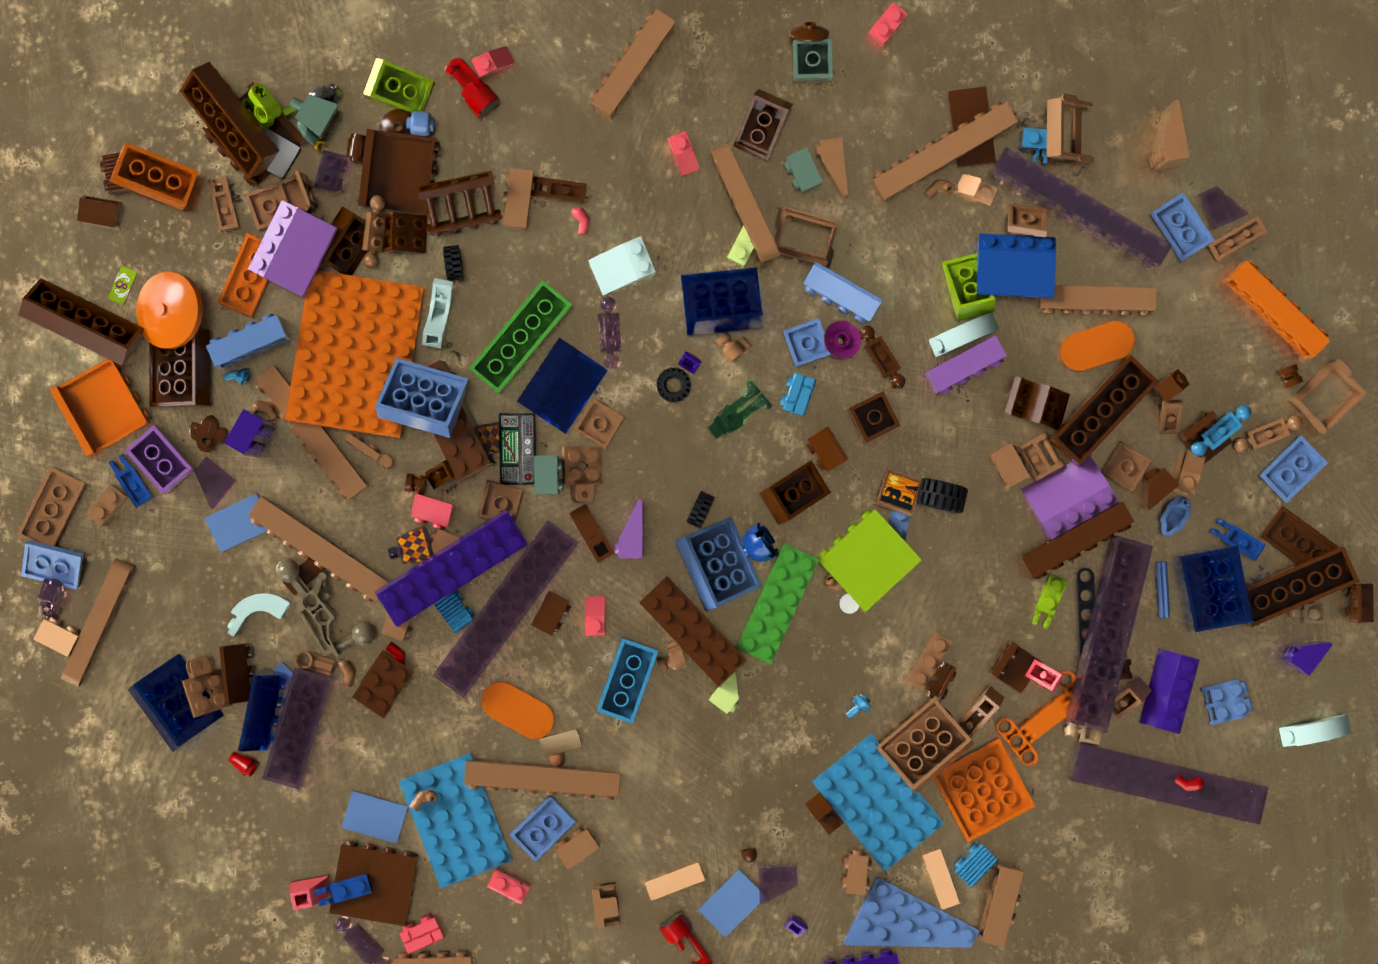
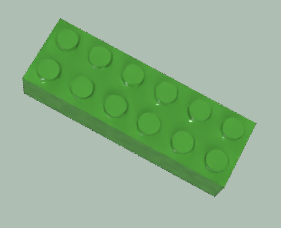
[469,280,573,394]
[736,543,819,664]

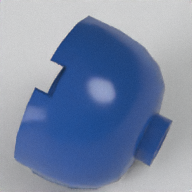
[742,523,778,562]

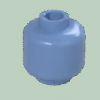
[406,111,435,137]

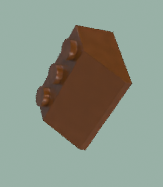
[322,206,367,276]
[219,643,257,705]

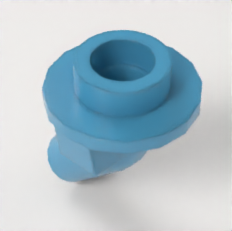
[223,367,251,386]
[846,694,871,719]

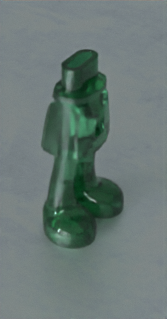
[708,379,773,439]

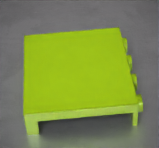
[818,509,922,612]

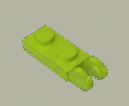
[1032,573,1068,629]

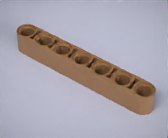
[710,144,780,263]
[61,558,134,687]

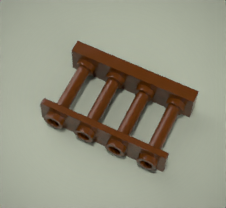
[416,170,502,236]

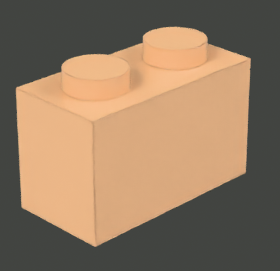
[33,617,80,657]

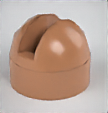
[549,752,565,767]

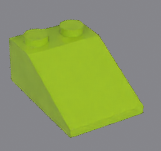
[363,58,434,113]
[942,253,995,321]

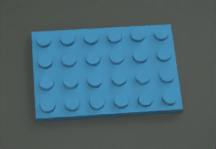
[812,733,944,872]
[399,753,513,889]

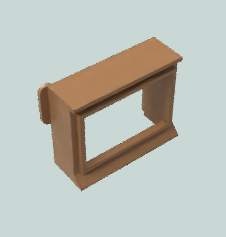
[1047,94,1094,163]
[774,206,839,268]
[1289,359,1367,434]

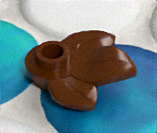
[189,415,228,452]

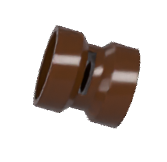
[1278,364,1304,389]
[405,473,427,495]

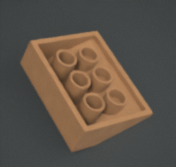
[1149,100,1190,172]
[876,697,974,795]

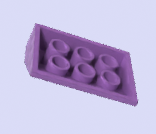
[248,200,338,297]
[1021,455,1119,540]
[615,499,644,558]

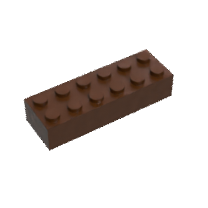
[180,62,279,179]
[19,278,144,366]
[1048,355,1159,466]
[427,360,496,481]
[1018,501,1135,580]
[1234,546,1360,627]
[639,576,748,687]

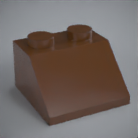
[806,426,848,472]
[1141,467,1179,511]

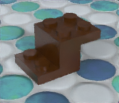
[1005,376,1070,430]
[352,650,414,719]

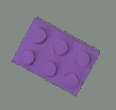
[125,425,195,494]

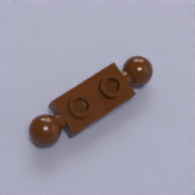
[860,325,906,389]

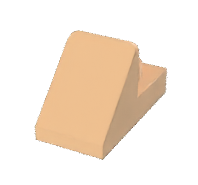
[955,174,998,207]

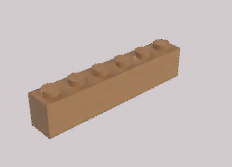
[591,9,676,119]
[1038,285,1157,316]

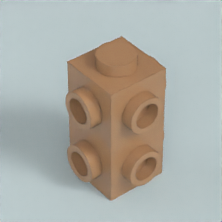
[842,850,872,895]

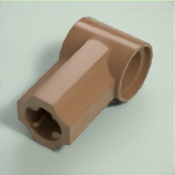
[295,651,335,676]

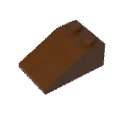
[733,89,793,161]
[759,460,831,525]

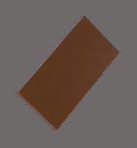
[948,86,996,168]
[1259,506,1338,564]

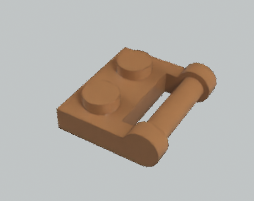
[1018,431,1066,481]

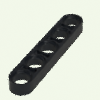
[1076,568,1097,662]

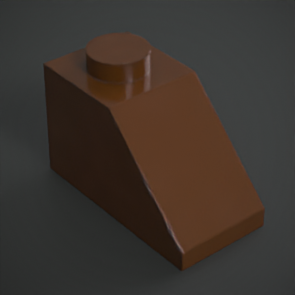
[1155,369,1189,402]

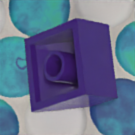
[1283,641,1332,676]

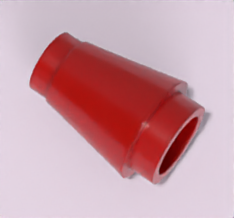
[228,751,258,777]

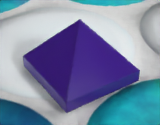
[678,351,702,374]
[784,916,808,937]

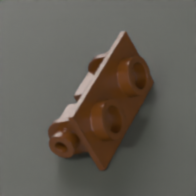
[926,661,956,702]

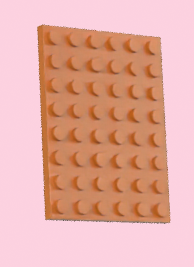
[285,270,424,438]

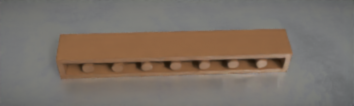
[873,102,1018,201]
[255,364,368,500]
[248,496,390,602]
[464,760,620,800]

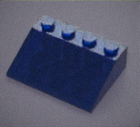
[681,267,763,335]
[517,337,608,434]
[1180,546,1253,632]
[128,654,224,752]
[238,668,287,752]

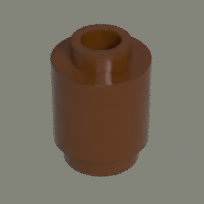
[346,134,366,163]

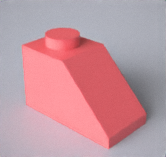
[471,46,515,80]
[668,131,700,176]
[585,596,606,636]
[1025,659,1064,692]

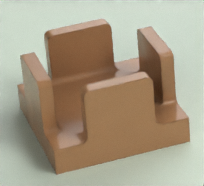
[592,884,621,929]

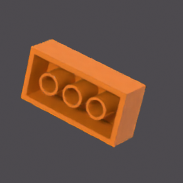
[109,142,199,210]

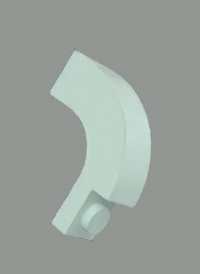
[422,278,454,349]
[929,312,1000,357]
[227,593,292,637]
[1279,714,1352,747]

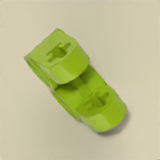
[241,83,281,130]

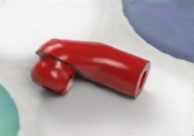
[386,642,405,665]
[1174,774,1204,792]

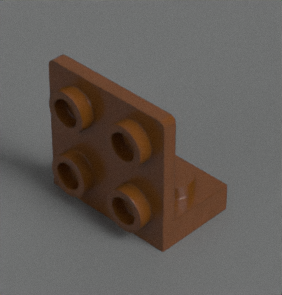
[382,212,427,254]
[1179,411,1232,464]
[1346,584,1374,623]
[989,641,1042,693]

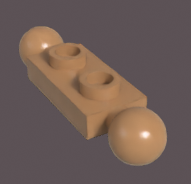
[362,195,386,268]
[1234,415,1303,452]

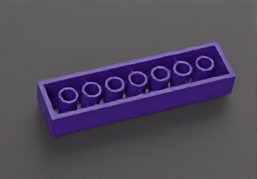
[374,510,528,627]

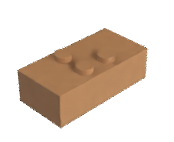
[978,862,1024,948]

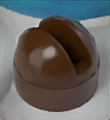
[741,848,757,863]

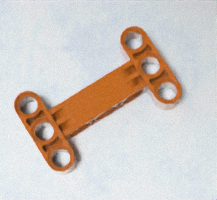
[995,670,1099,766]

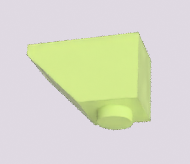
[709,673,739,714]

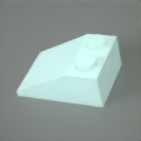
[588,236,656,296]

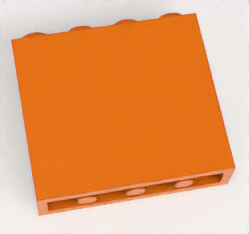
[49,359,150,457]

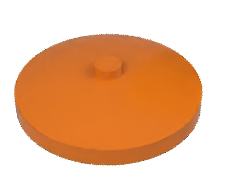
[136,272,203,349]

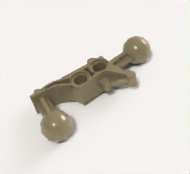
[275,559,376,657]

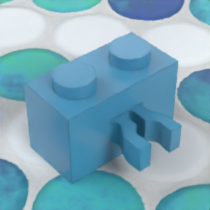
[1020,128,1048,165]

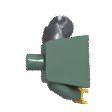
[289,83,342,152]

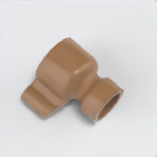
[715,331,752,363]
[656,641,687,673]

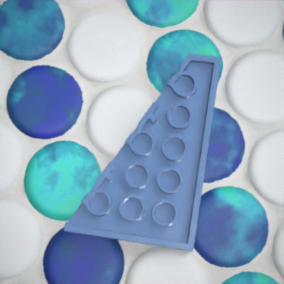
[843,876,980,948]

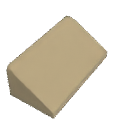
[540,729,582,757]

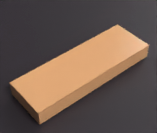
[922,848,960,910]
[644,862,705,901]

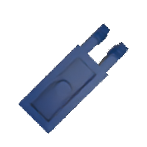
[109,454,153,508]
[1210,518,1266,561]
[315,874,372,906]

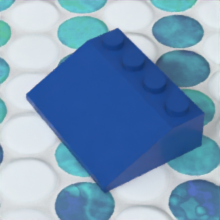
[976,233,1056,298]

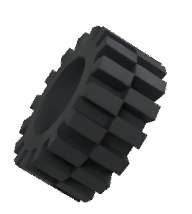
[443,245,463,281]
[657,367,691,402]
[687,491,715,528]

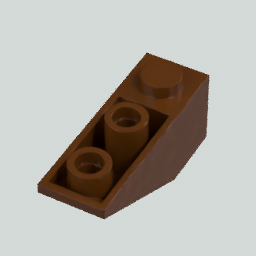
[569,504,615,563]

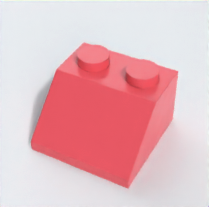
[411,494,456,530]

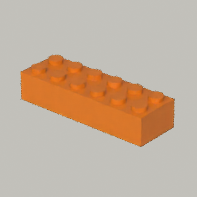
[1224,260,1330,360]

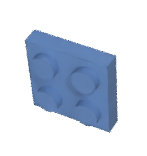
[783,318,831,367]

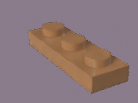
[1207,216,1268,261]
[907,632,952,691]

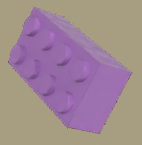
[925,335,1007,395]

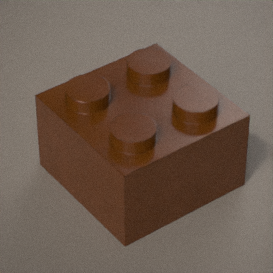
[848,391,901,443]

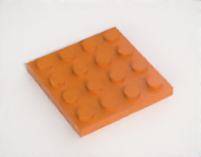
[934,738,1036,842]

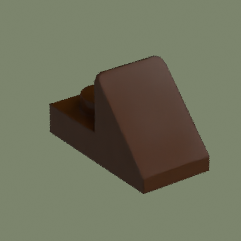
[425,460,455,490]
[805,792,844,835]

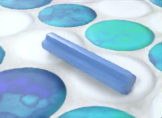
[1156,561,1170,618]

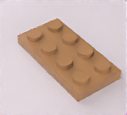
[17,466,86,546]

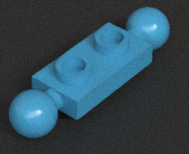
[1191,405,1252,457]

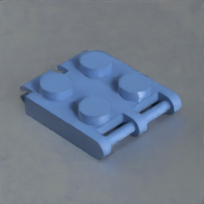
[1201,679,1253,725]

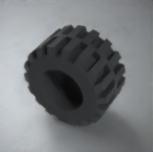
[916,478,968,514]

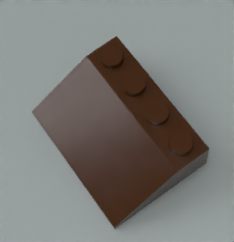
[149,328,210,407]

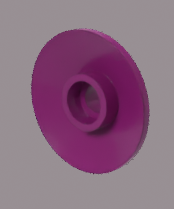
[824,321,861,359]

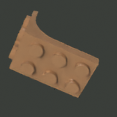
[244,170,317,231]

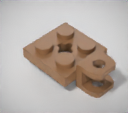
[562,446,602,503]
[182,656,231,718]

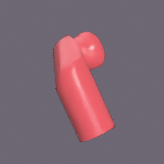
[572,207,590,235]

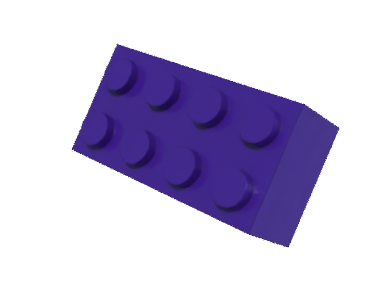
[224,409,275,457]

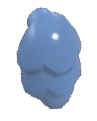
[1160,496,1191,536]

